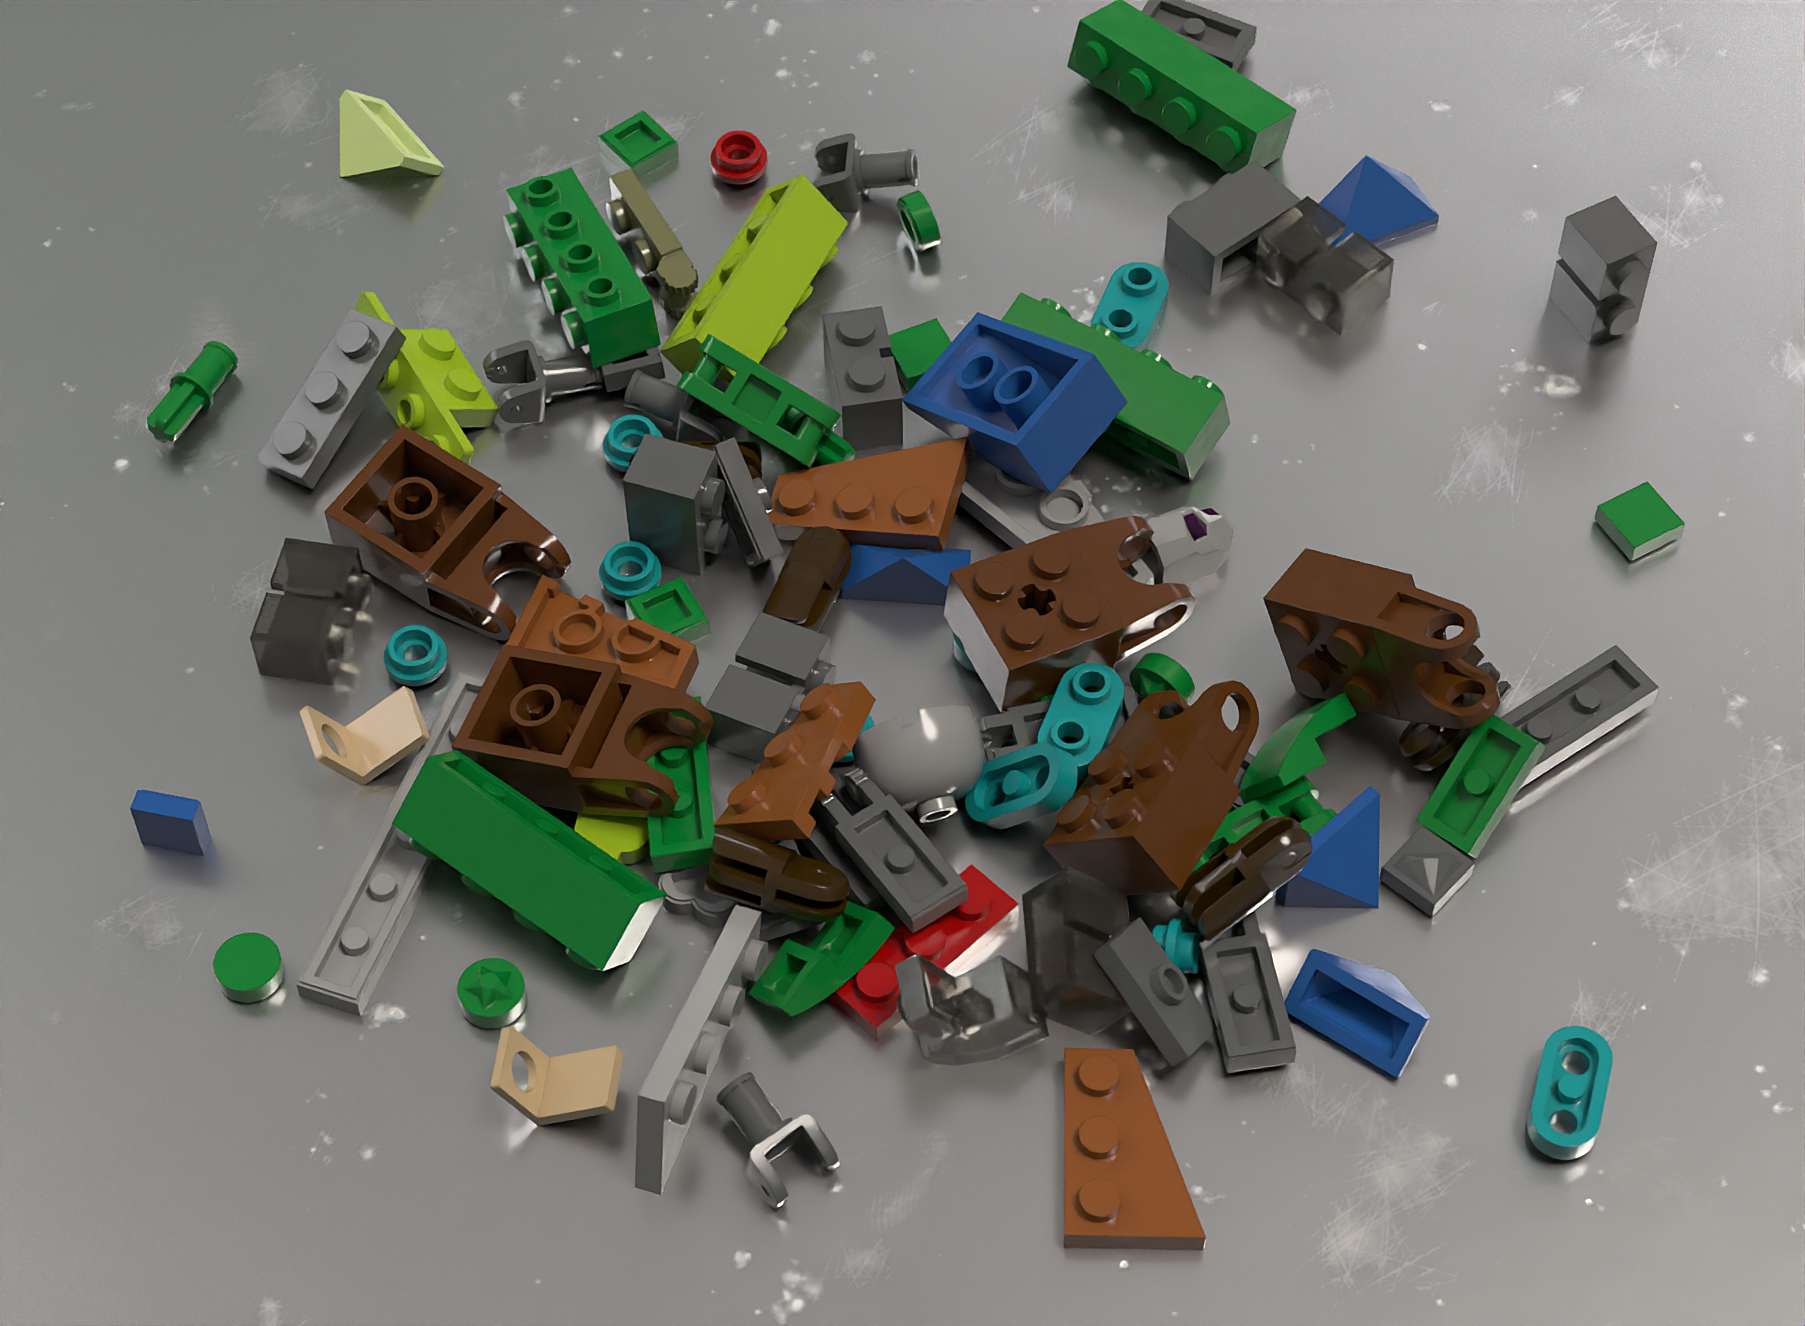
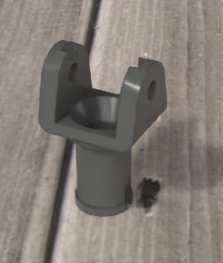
[813,133,919,213]
[483,340,602,423]
[623,370,730,441]
[716,1072,839,1209]

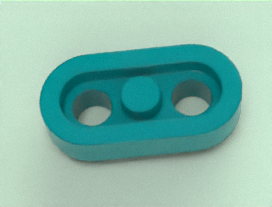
[1090,262,1169,353]
[1037,663,1124,781]
[965,742,1078,829]
[1527,1026,1613,1160]

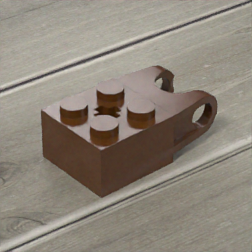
[324,424,571,641]
[943,516,1197,713]
[1263,548,1500,729]
[451,644,714,818]
[1043,680,1259,898]

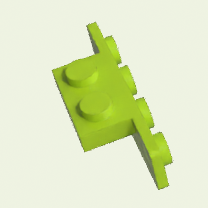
[353,292,498,464]

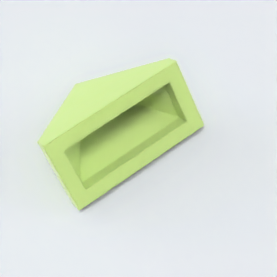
[340,89,444,178]

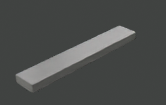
[296,671,486,1016]

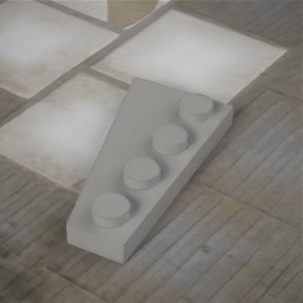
[958,452,1155,585]
[635,905,768,1195]

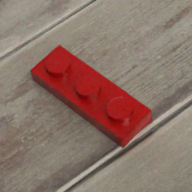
[829,864,1019,1041]

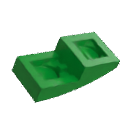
[1239,692,1357,803]
[748,901,895,1017]

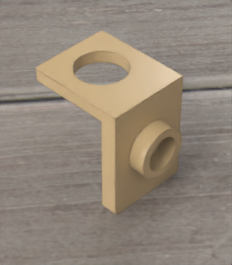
[299,686,430,786]
[490,1026,624,1126]

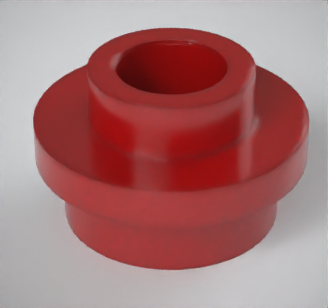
[710,130,768,184]

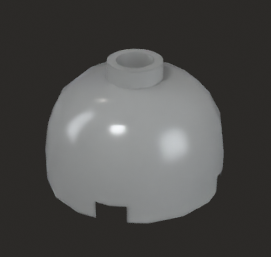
[851,704,985,823]

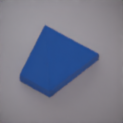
[1309,155,1439,260]
[842,544,971,606]
[1275,786,1380,909]
[1284,949,1432,1078]

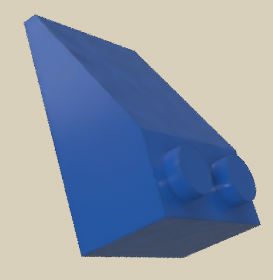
[903,312,1128,493]

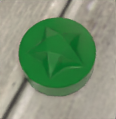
[1129,653,1195,715]
[457,958,527,1028]

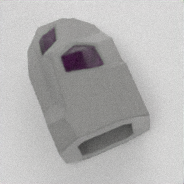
[1131,506,1234,585]

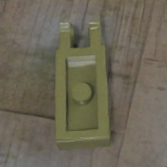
[606,169,699,321]

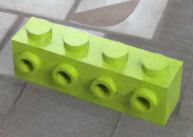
[660,174,848,383]

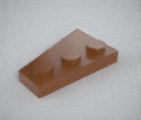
[767,437,973,551]
[506,575,699,693]
[714,681,876,841]
[1064,1048,1206,1251]

